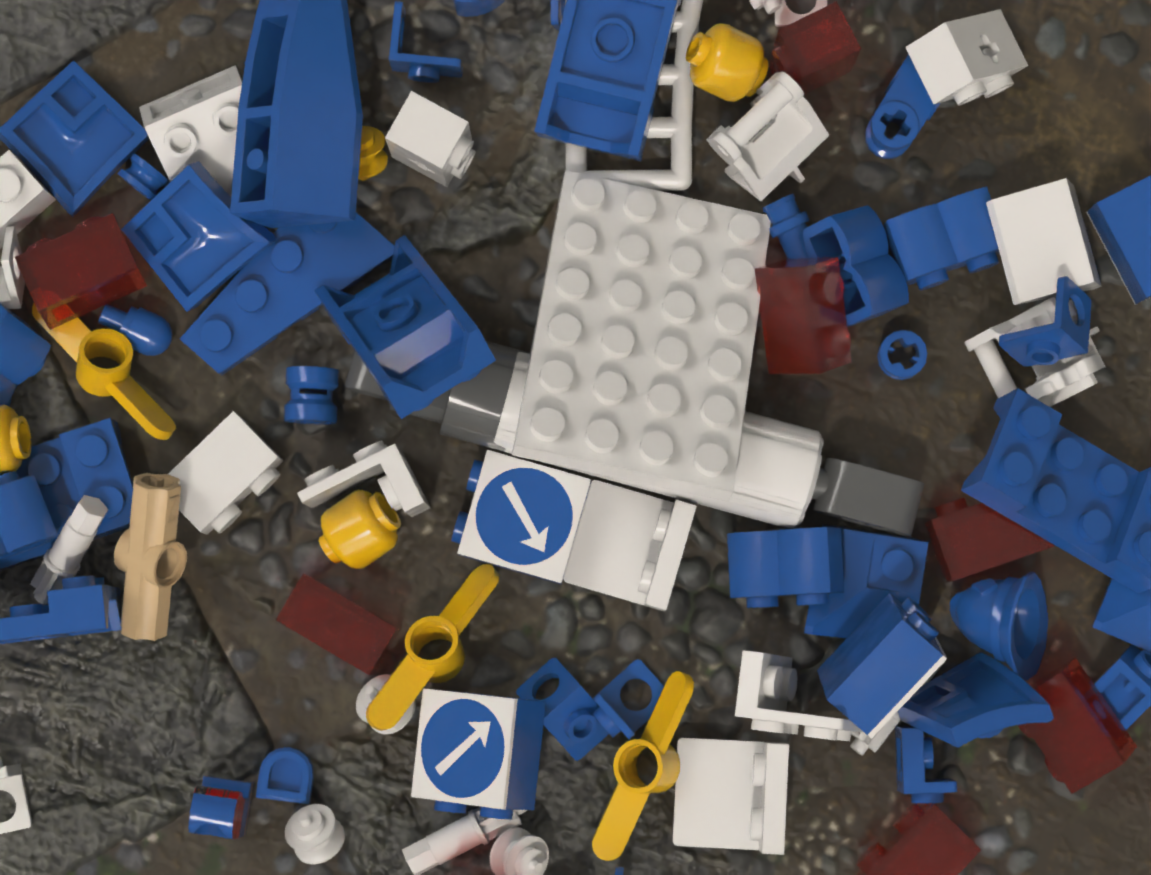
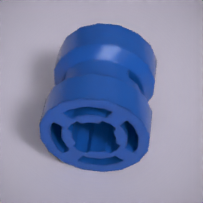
[284,366,339,425]

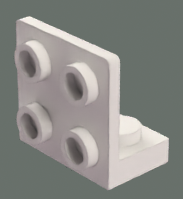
[139,65,243,196]
[297,441,431,517]
[563,480,697,612]
[735,650,863,742]
[672,738,789,855]

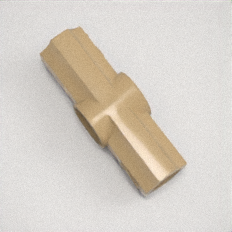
[114,473,187,641]

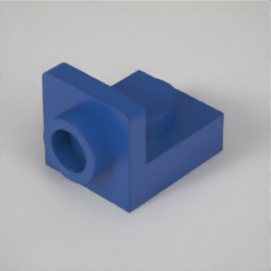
[1078,644,1151,738]
[895,726,957,803]

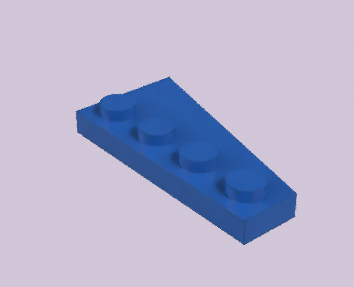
[180,212,395,376]

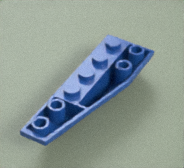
[230,0,363,228]

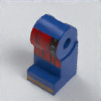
[188,775,254,840]

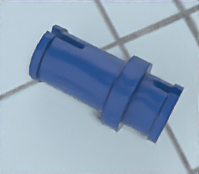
[762,193,816,280]

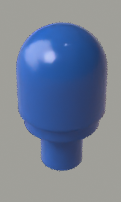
[98,304,173,356]

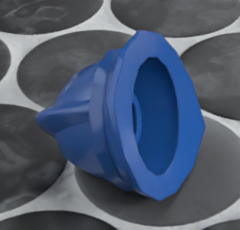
[949,571,1048,681]

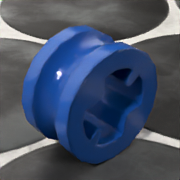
[117,153,170,201]
[877,330,927,380]

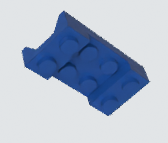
[534,0,681,161]
[314,235,496,419]
[961,388,1151,593]
[0,418,133,571]
[0,576,122,644]

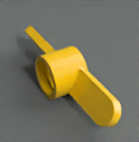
[32,293,176,440]
[366,564,500,731]
[592,671,694,861]

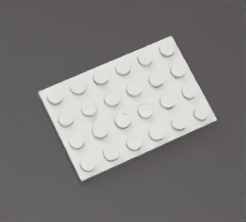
[512,170,771,502]

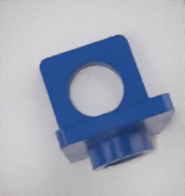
[389,1,463,83]
[999,276,1091,367]
[516,658,609,761]
[592,659,664,739]

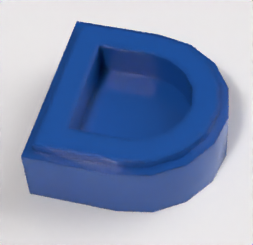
[256,747,314,804]

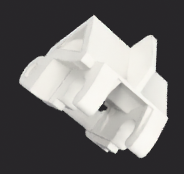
[706,71,829,201]
[964,297,1105,407]

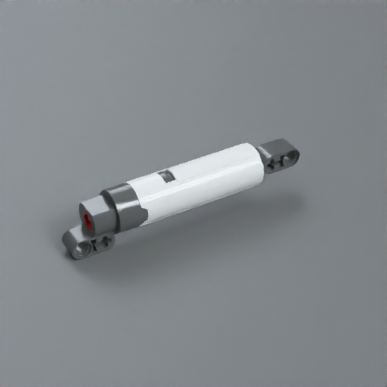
[344,340,925,537]

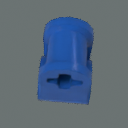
[865,54,940,159]

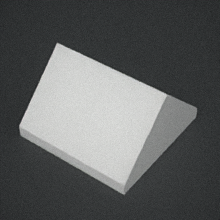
[986,178,1102,305]

